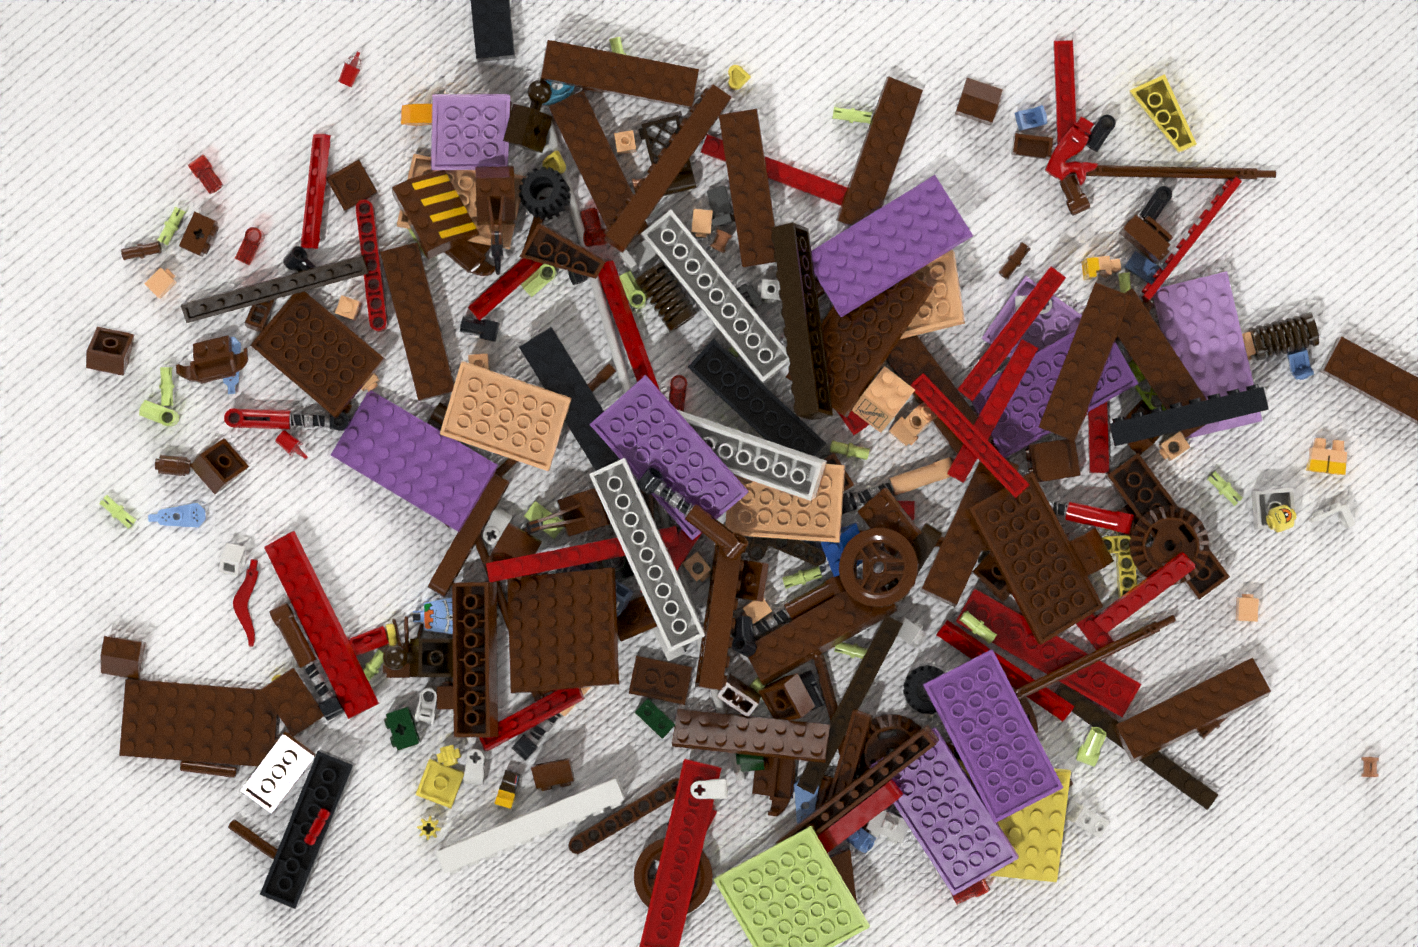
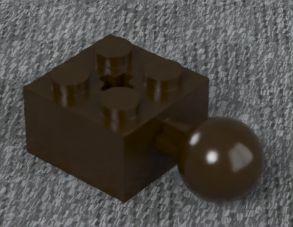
[503,80,553,153]
[383,638,453,677]

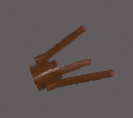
[392,616,424,652]

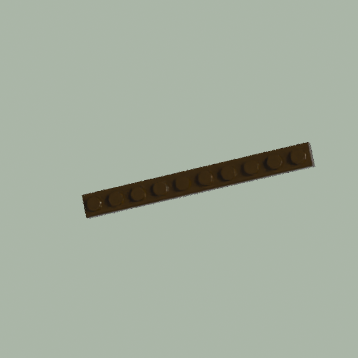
[181,254,369,323]
[797,615,903,795]
[1054,683,1218,810]

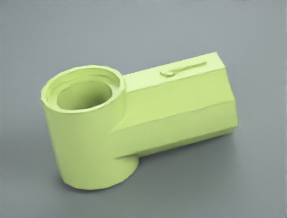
[521,264,557,297]
[619,271,647,310]
[139,400,179,427]
[1076,727,1107,767]

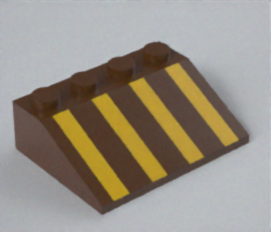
[392,170,480,260]

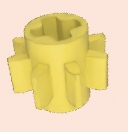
[436,745,461,767]
[417,816,442,840]

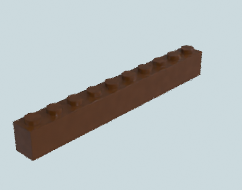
[604,84,732,253]
[775,725,939,844]

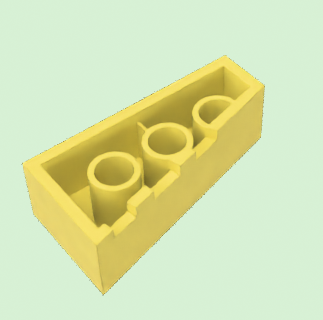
[1129,74,1197,154]

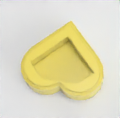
[728,65,751,91]
[542,151,566,174]
[385,623,397,646]

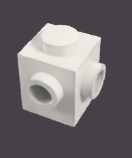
[757,279,782,304]
[219,543,247,576]
[897,617,927,649]

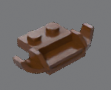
[444,241,495,276]
[176,335,248,384]
[752,756,797,817]

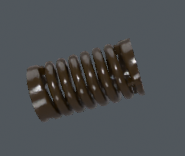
[635,262,698,332]
[1248,312,1319,361]

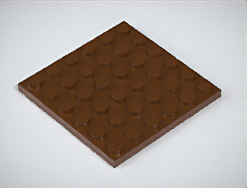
[507,568,619,694]

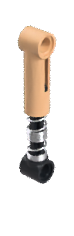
[842,457,953,514]
[511,687,591,761]

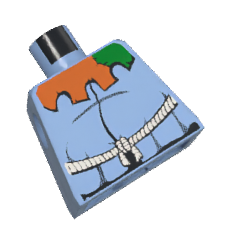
[413,598,453,634]

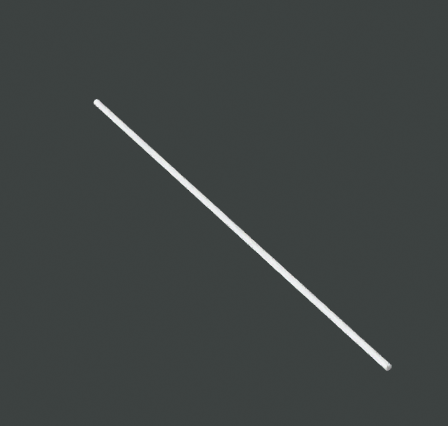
[547,119,746,781]

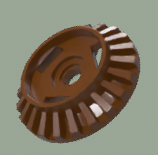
[1129,506,1210,585]
[839,528,919,608]
[857,714,922,776]
[634,838,713,914]

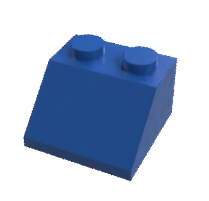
[820,523,863,577]

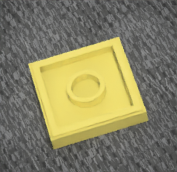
[415,759,464,809]

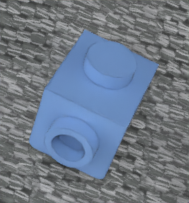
[1014,105,1048,131]
[1287,347,1314,380]
[845,828,876,853]

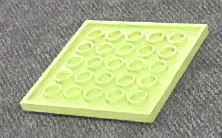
[713,826,870,947]

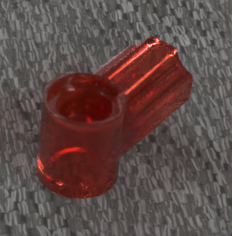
[188,154,224,195]
[580,207,607,247]
[235,227,265,265]
[668,375,688,412]
[949,878,991,905]

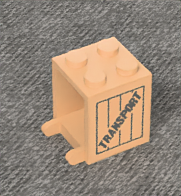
[852,366,915,433]

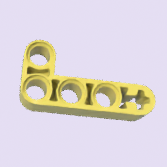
[1101,535,1137,599]

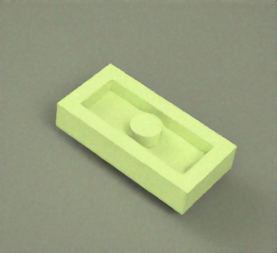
[524,501,563,539]

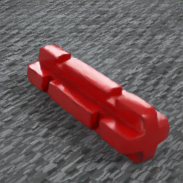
[304,808,330,845]

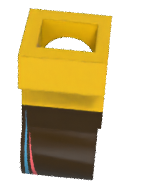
[494,770,520,809]

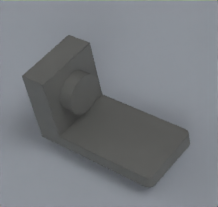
[707,186,735,228]
[737,283,763,309]

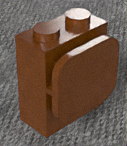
[1118,214,1173,262]
[1025,439,1081,482]

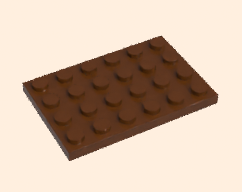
[250,291,386,418]

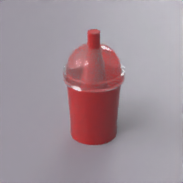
[338,51,363,88]
[275,430,308,459]

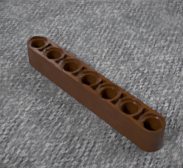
[428,473,510,597]
[568,777,680,854]

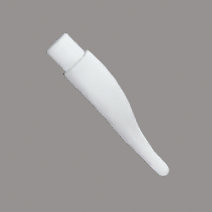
[419,81,442,132]

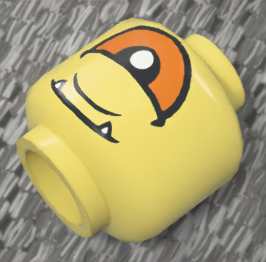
[1266,505,1297,533]

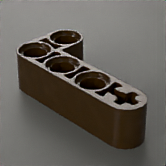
[887,523,943,599]
[748,537,826,566]

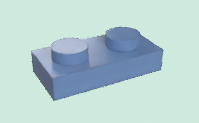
[1124,251,1163,284]

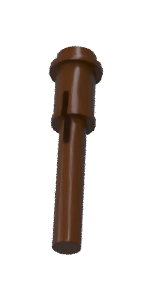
[815,775,834,810]

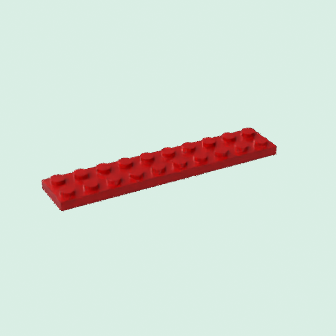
[264,531,379,719]
[955,588,1142,718]
[639,759,722,947]

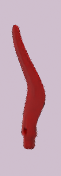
[233,559,259,647]

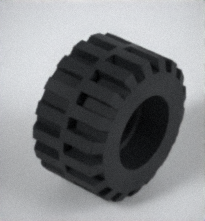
[519,167,571,220]
[903,665,944,714]

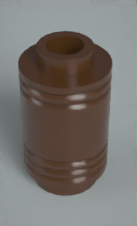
[155,455,191,476]

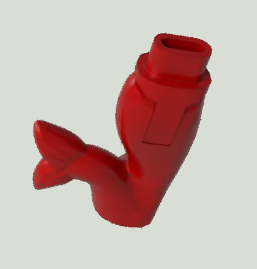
[1044,116,1098,185]

